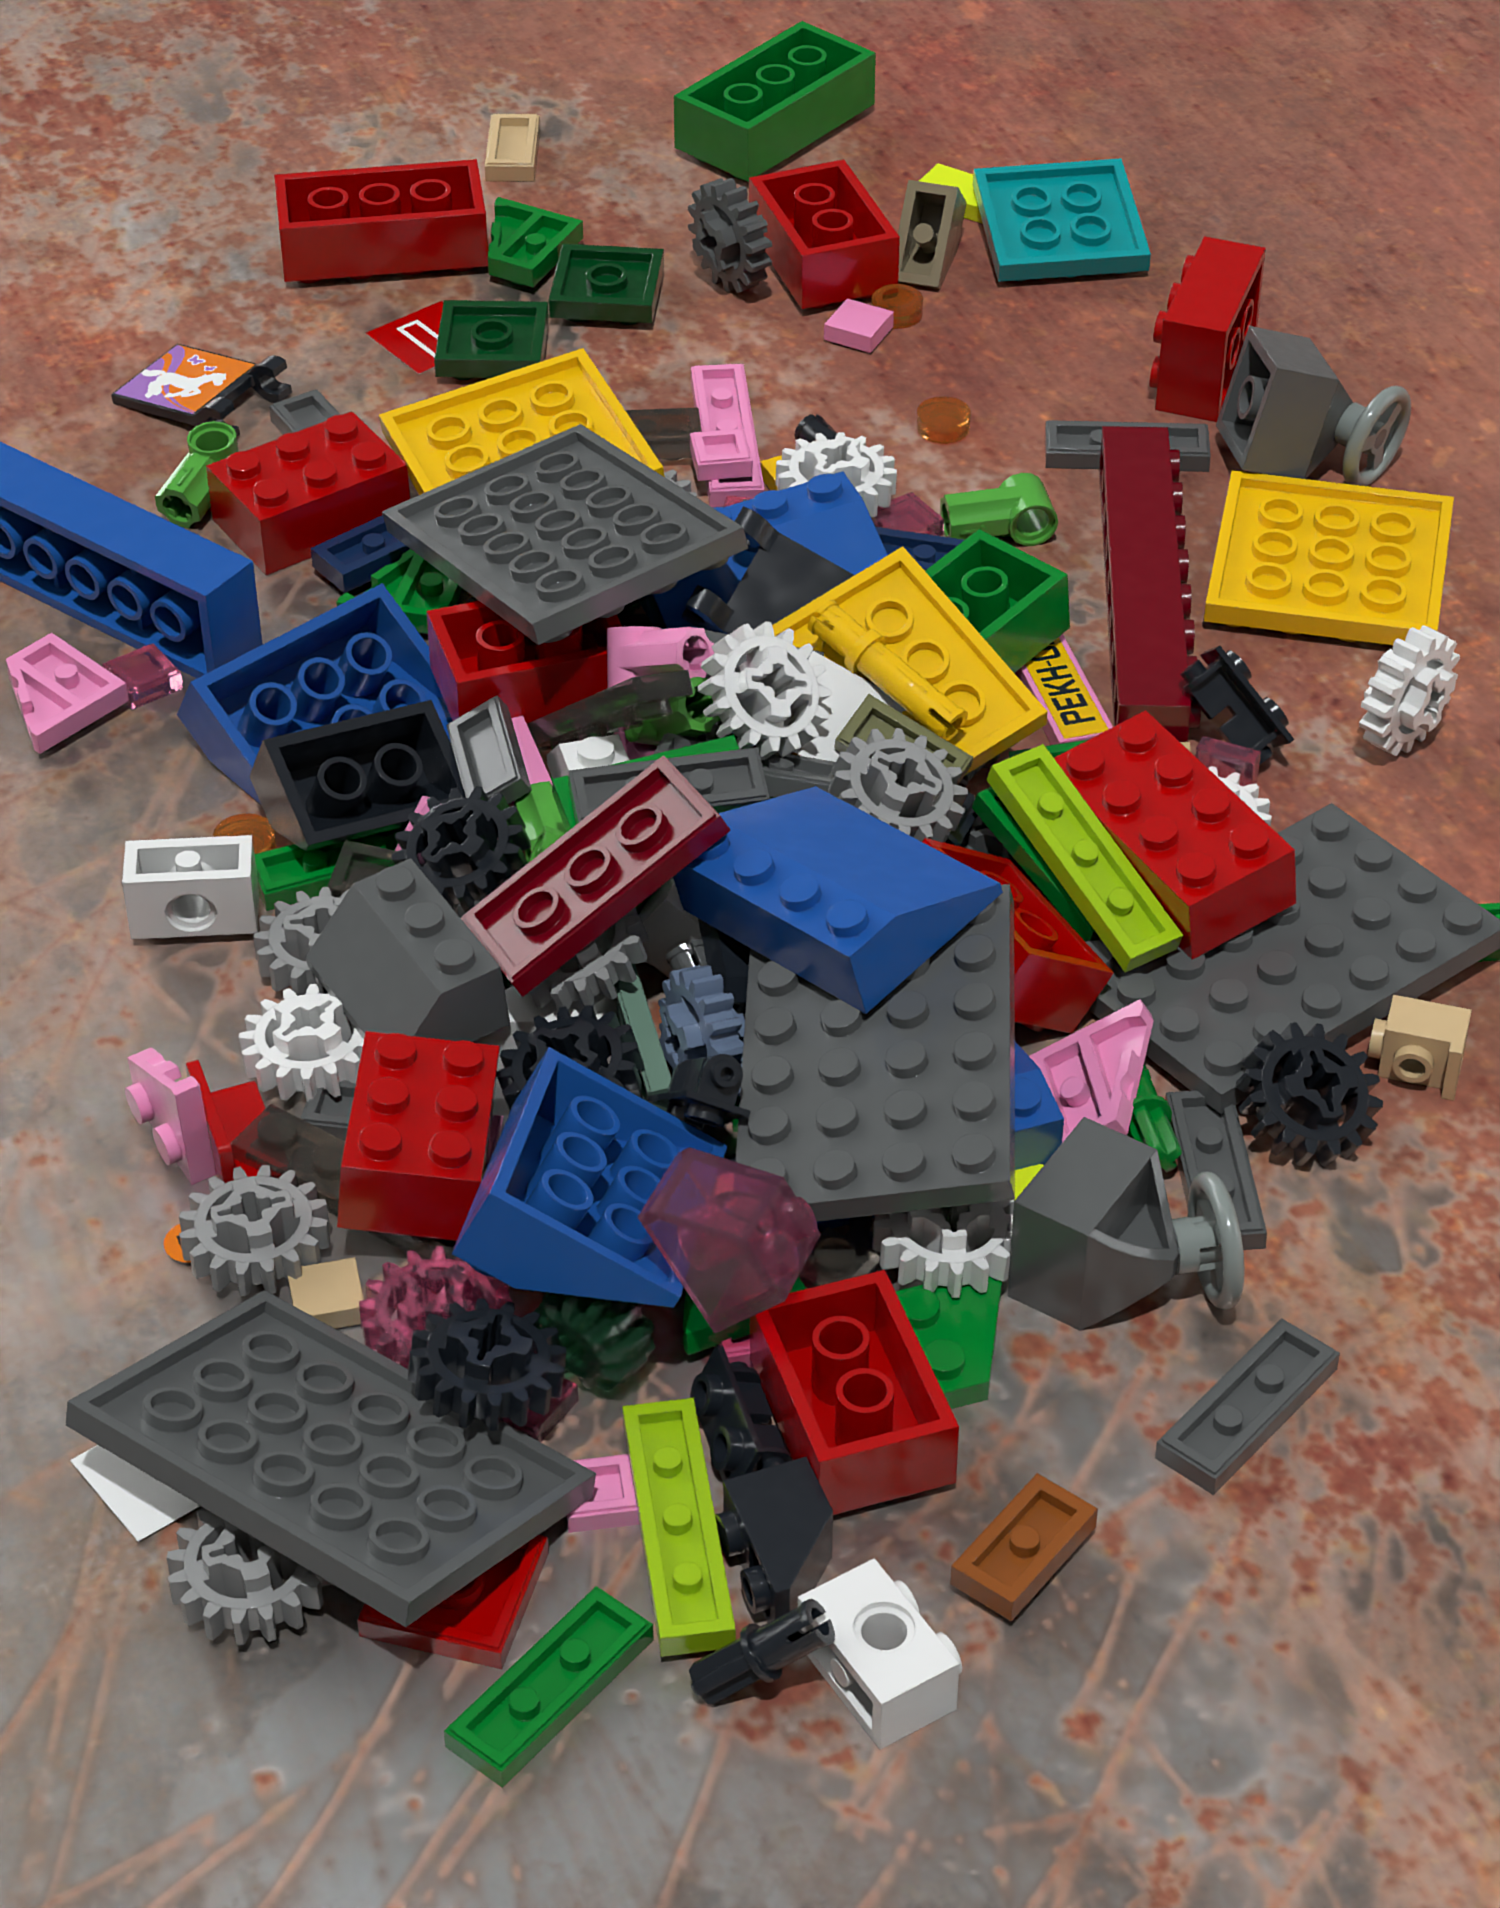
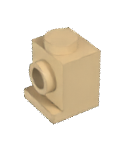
[1368,995,1472,1101]

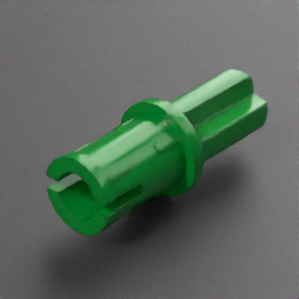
[1127,1064,1182,1172]

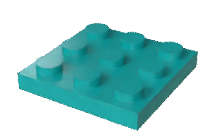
[972,158,1151,282]

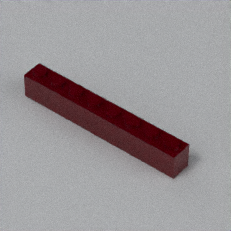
[1099,426,1201,742]

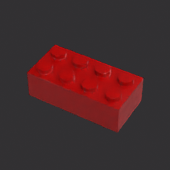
[274,159,488,283]
[1054,710,1296,960]

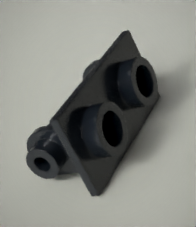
[1180,645,1294,768]
[647,1054,751,1130]
[690,1344,792,1481]

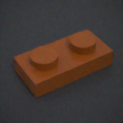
[950,1473,1098,1621]

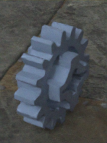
[658,965,745,1097]

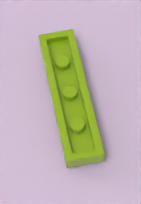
[987,744,1183,972]
[622,1398,736,1657]

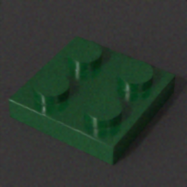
[548,244,664,325]
[434,300,549,380]

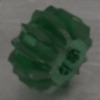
[534,1293,656,1392]

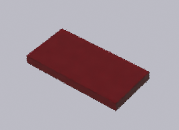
[461,756,731,997]

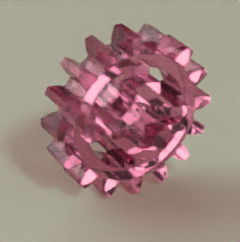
[359,1246,512,1369]

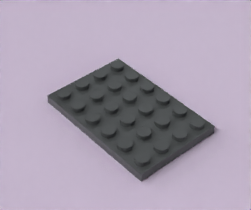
[382,424,748,645]
[1086,803,1500,1114]
[732,884,1015,1230]
[65,1290,596,1627]

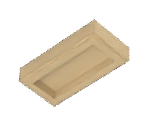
[485,114,540,181]

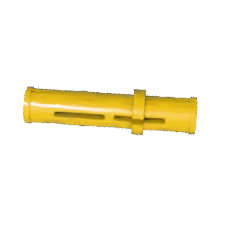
[808,600,968,741]

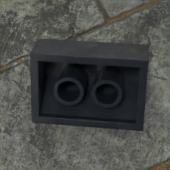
[249,700,466,851]

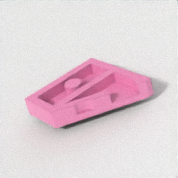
[6,633,129,754]
[1029,999,1154,1143]
[125,1047,216,1185]

